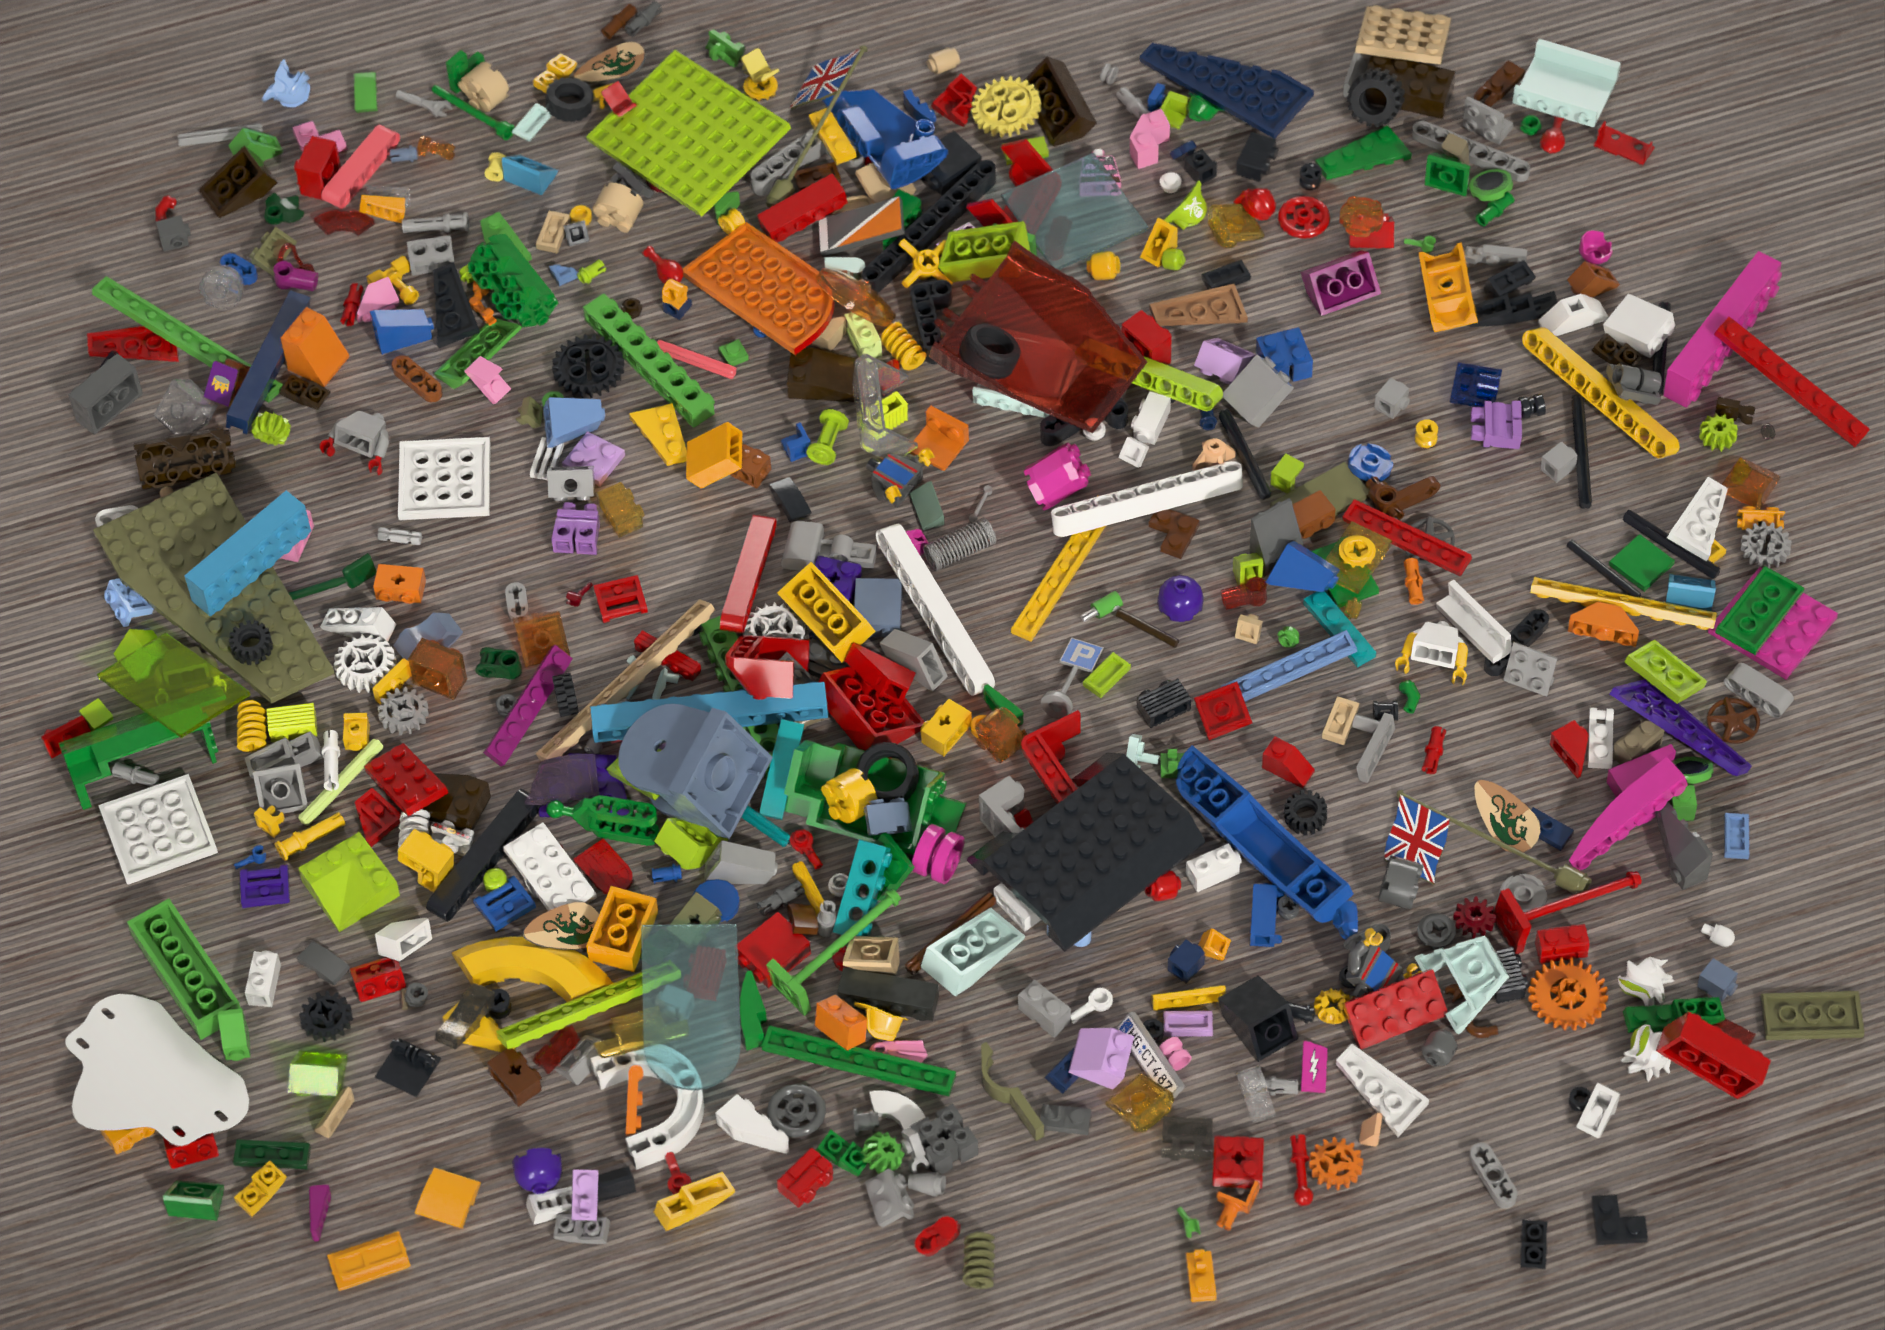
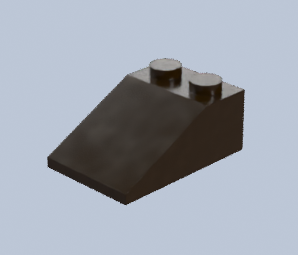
[199,146,278,218]
[422,773,491,831]

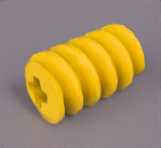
[881,322,926,371]
[237,700,267,752]

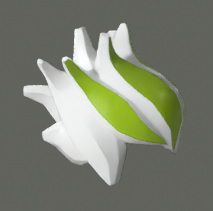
[1618,957,1674,1006]
[1621,1025,1671,1081]

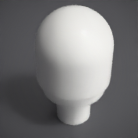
[1701,923,1735,947]

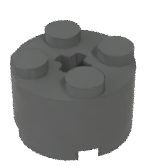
[1378,855,1424,909]

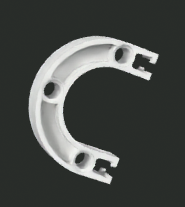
[591,1043,704,1170]

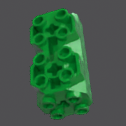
[468,234,559,328]

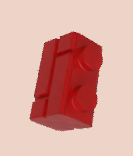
[1535,924,1590,964]
[777,1148,833,1208]

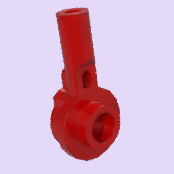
[790,829,823,870]
[665,1152,692,1195]

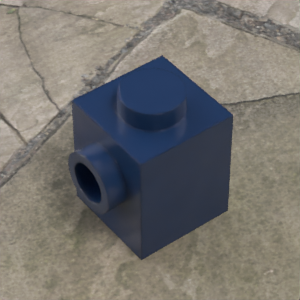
[1168,939,1205,984]

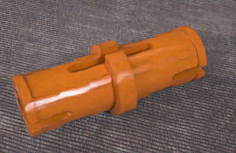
[1404,558,1424,605]

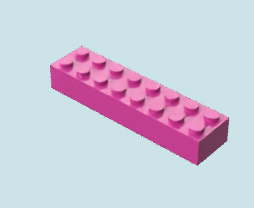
[1663,251,1782,408]

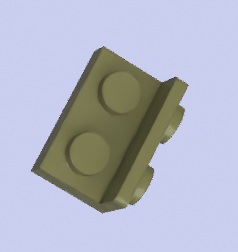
[249,227,297,276]

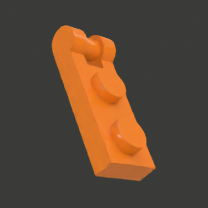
[626,1065,643,1136]

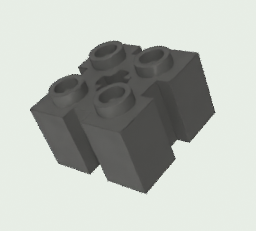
[910,1103,979,1175]

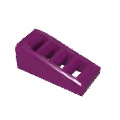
[309,1184,331,1242]

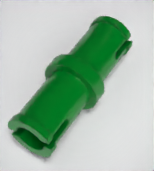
[1476,192,1514,227]

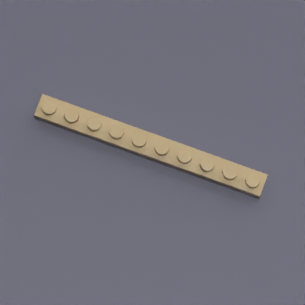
[536,600,715,765]

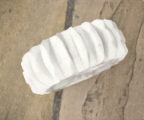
[743,602,805,639]
[334,634,397,693]

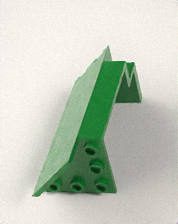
[58,686,227,810]
[784,740,967,855]

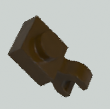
[1715,397,1755,425]

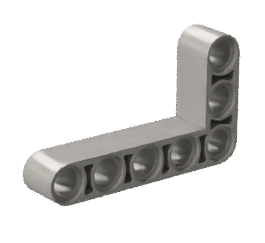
[751,128,865,196]

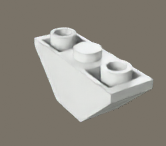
[1538,294,1609,336]

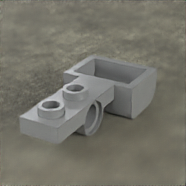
[781,521,878,571]

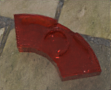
[313,209,375,236]

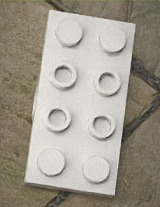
[503,823,597,911]

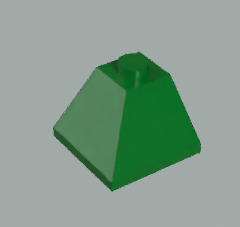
[1425,153,1470,197]

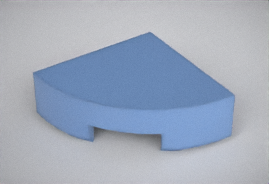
[549,264,578,286]

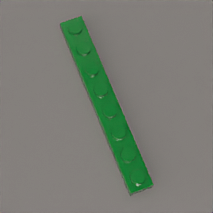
[762,1025,956,1097]

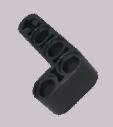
[911,280,952,364]
[1040,385,1128,446]

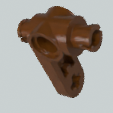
[1365,476,1441,520]

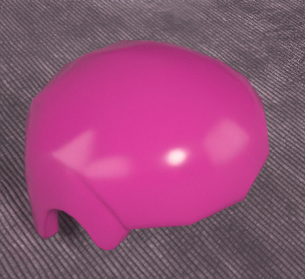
[1579,230,1612,265]

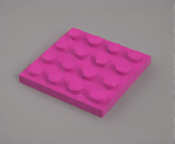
[1708,567,1838,680]

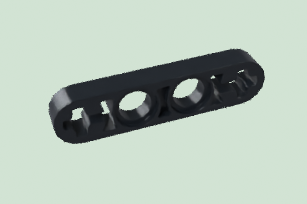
[1484,609,1549,676]

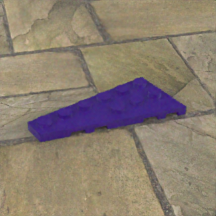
[1609,679,1752,776]

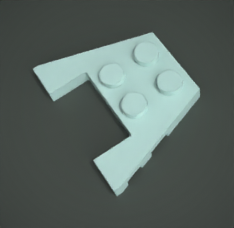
[1414,936,1509,1034]

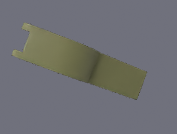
[981,1042,1044,1141]

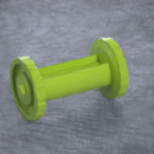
[806,409,849,465]

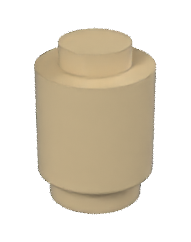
[927,48,960,75]

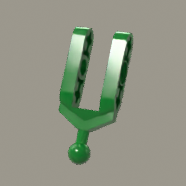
[546,796,659,846]

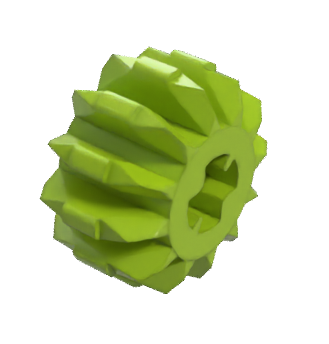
[251,411,291,446]
[1699,413,1738,452]

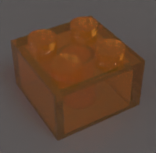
[408,638,467,700]

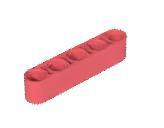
[322,125,400,209]

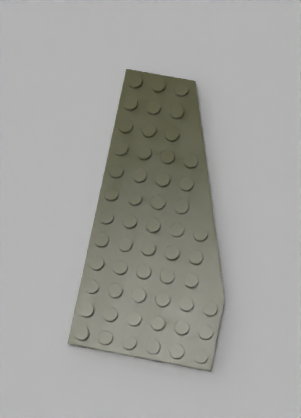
[93,473,335,703]

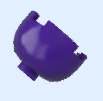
[1157,575,1204,622]
[512,1148,562,1194]

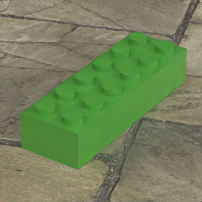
[127,898,241,1040]

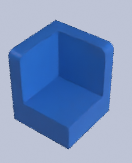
[781,422,811,462]

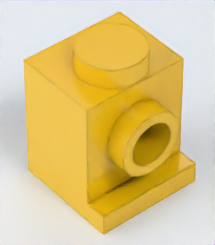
[343,713,370,751]

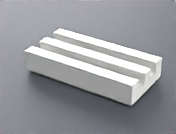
[530,437,564,480]

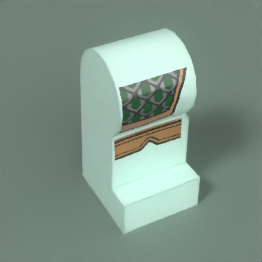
[825,257,865,287]

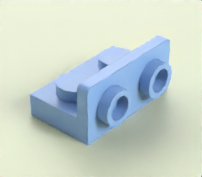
[104,578,153,627]

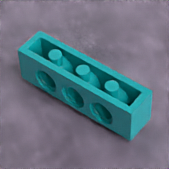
[833,840,892,937]

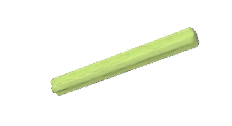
[298,739,383,826]

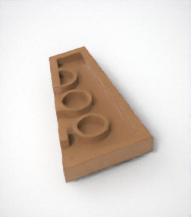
[1150,284,1248,326]

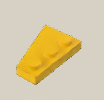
[629,403,687,466]

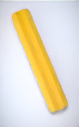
[792,861,824,916]

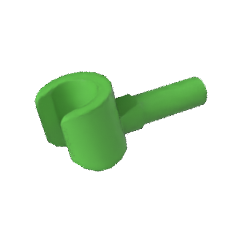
[1404,236,1436,253]
[1177,1207,1201,1238]

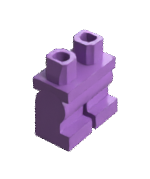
[1471,401,1522,449]
[551,502,600,555]

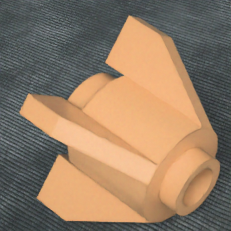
[1193,438,1235,471]

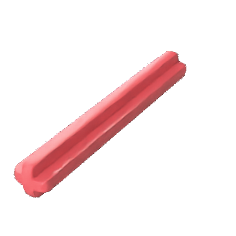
[657,340,737,379]

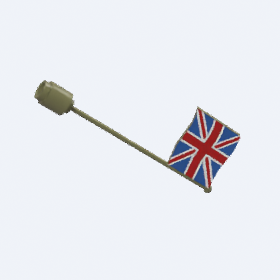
[766,45,867,208]
[1385,790,1591,894]

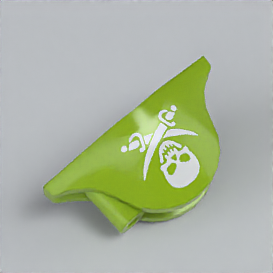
[1164,181,1207,230]

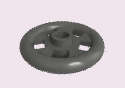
[767,1084,826,1137]

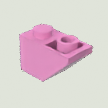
[356,277,399,323]

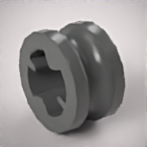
[496,694,516,718]
[1278,895,1300,920]
[405,983,428,1007]

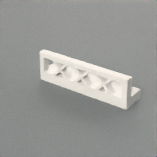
[1436,580,1512,664]

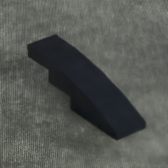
[1469,291,1558,327]

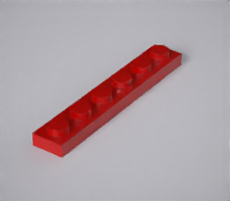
[1342,499,1472,577]

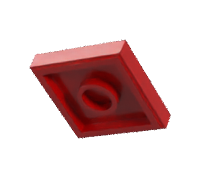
[1194,681,1253,740]

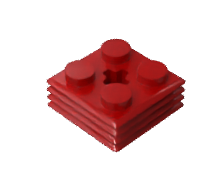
[1212,1136,1264,1189]

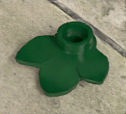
[264,193,305,225]

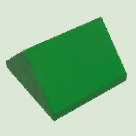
[163,1180,224,1221]

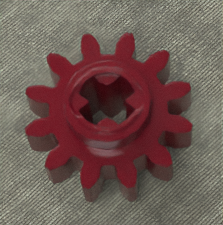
[1453,896,1497,939]

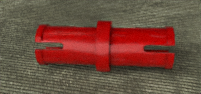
[340,283,364,326]
[1422,726,1446,774]

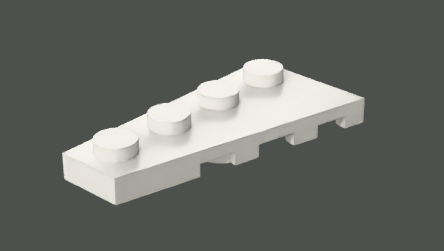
[1667,477,1728,561]

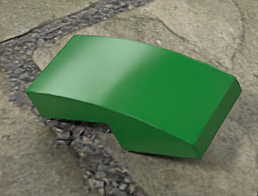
[816,1130,868,1176]

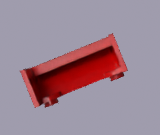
[966,139,1062,236]
[725,635,810,700]
[1021,710,1081,804]

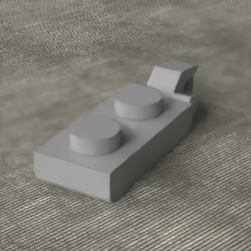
[1465,244,1527,267]

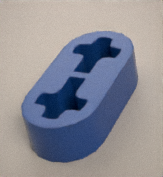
[220,253,258,285]

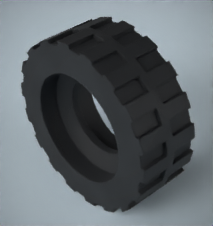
[545,77,593,122]

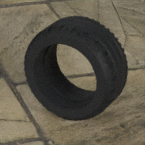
[959,324,1021,379]
[856,742,919,803]

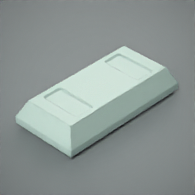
[512,103,551,142]

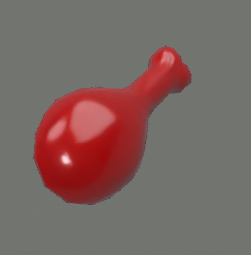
[1540,115,1565,153]
[642,245,684,284]

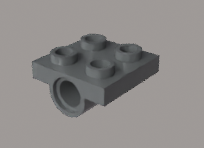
[1605,364,1661,405]

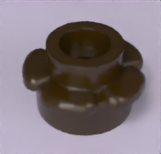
[621,298,643,319]

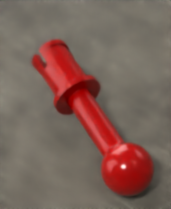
[1290,1134,1313,1206]

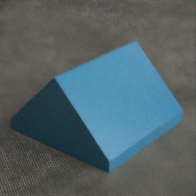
[502,155,558,195]
[1666,574,1716,611]

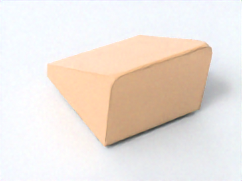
[1359,1113,1382,1147]

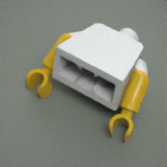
[1395,621,1468,685]

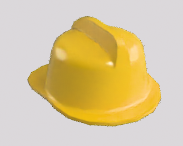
[854,1002,908,1041]

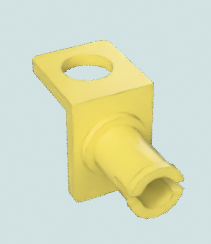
[741,48,779,83]

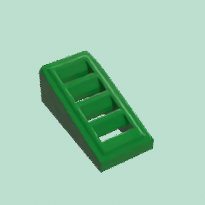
[983,684,1024,732]

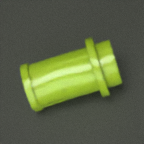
[577,259,606,284]

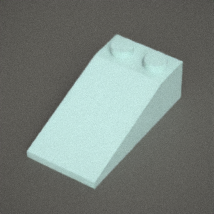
[921,907,1025,996]

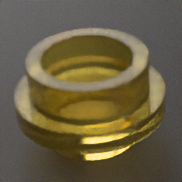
[1344,597,1362,620]

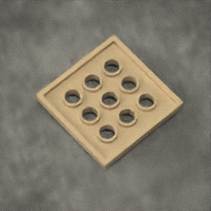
[1355,6,1451,65]

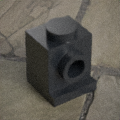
[1184,149,1217,184]

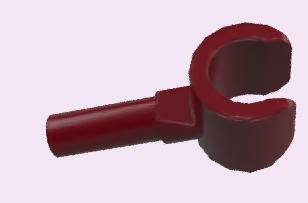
[566,582,593,607]

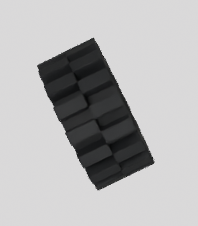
[229,620,273,665]
[552,673,579,717]
[1284,790,1327,835]

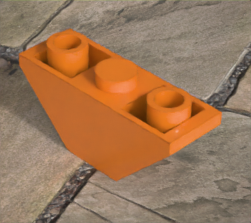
[1568,602,1639,647]

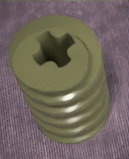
[962,1232,995,1289]

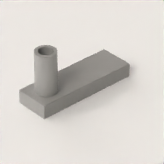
[1352,713,1395,783]

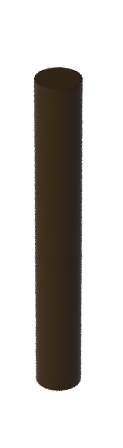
[1116,609,1179,648]

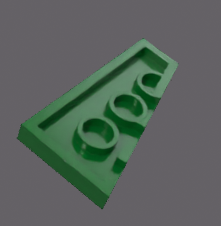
[1315,125,1412,180]

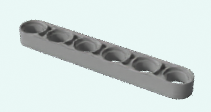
[1412,121,1530,182]

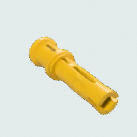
[275,812,346,861]

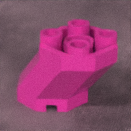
[1024,442,1091,511]

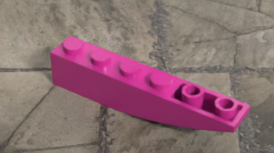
[1569,757,1688,870]

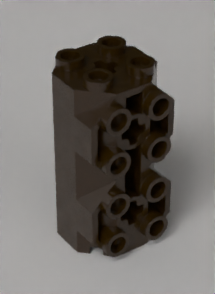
[133,426,236,489]

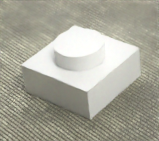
[1118,437,1149,467]

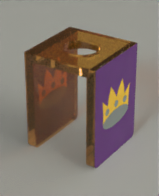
[204,358,250,407]

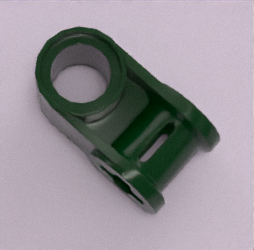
[475,647,522,680]

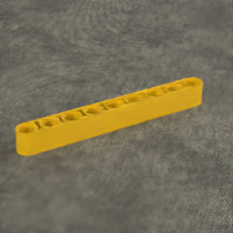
[1522,327,1679,459]

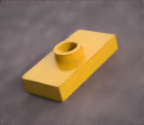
[373,658,413,705]

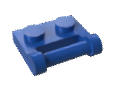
[473,875,536,932]

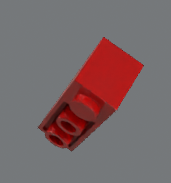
[844,642,916,705]

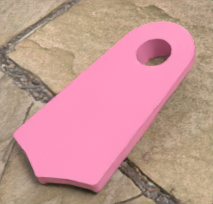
[869,1040,927,1063]

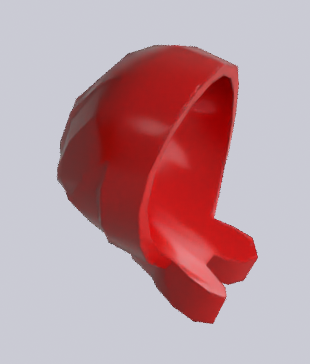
[1233,188,1276,221]

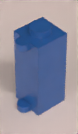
[1250,883,1284,947]

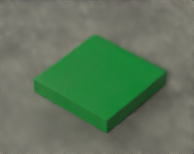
[1609,534,1675,592]

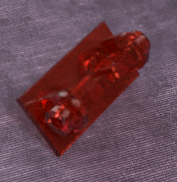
[533,1025,580,1075]

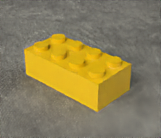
[777,562,876,663]

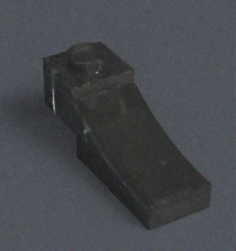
[435,983,495,1050]

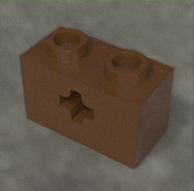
[487,1048,542,1107]

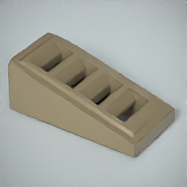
[1441,133,1470,165]

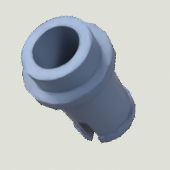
[390,145,418,163]

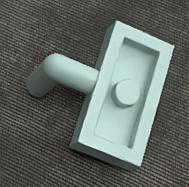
[1126,734,1160,769]

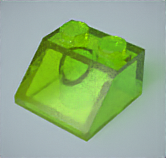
[288,1050,348,1098]

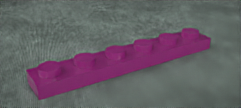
[483,645,573,767]

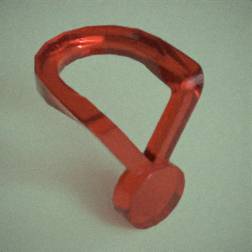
[277,243,315,272]

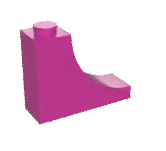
[1607,744,1676,824]

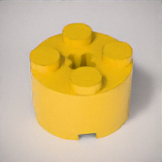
[821,768,877,823]

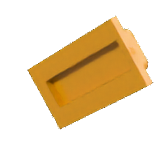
[327,1231,411,1291]

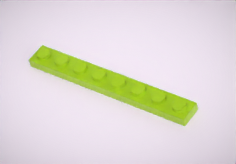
[496,961,682,1049]

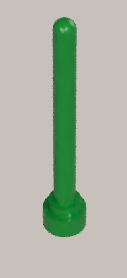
[432,85,515,140]

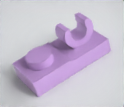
[571,1170,598,1220]

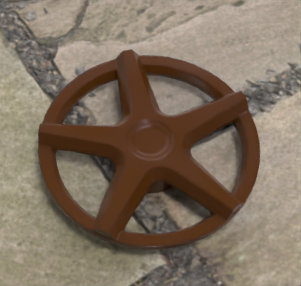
[1707,697,1760,744]

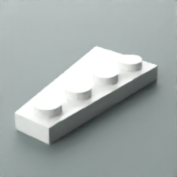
[1336,1043,1429,1137]

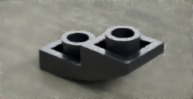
[769,477,812,523]
[1520,1220,1548,1270]

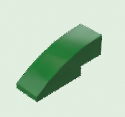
[740,970,767,1050]

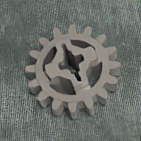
[378,687,429,735]

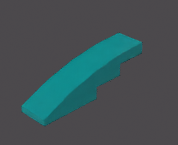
[759,719,804,820]

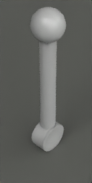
[969,485,992,523]

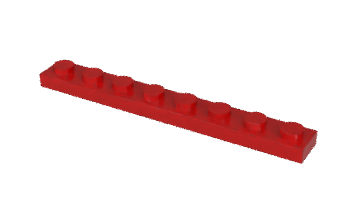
[1714,316,1870,447]

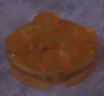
[1339,196,1384,237]

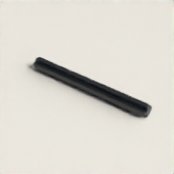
[1571,394,1592,509]

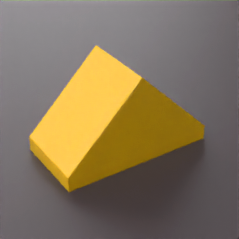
[1140,218,1178,267]

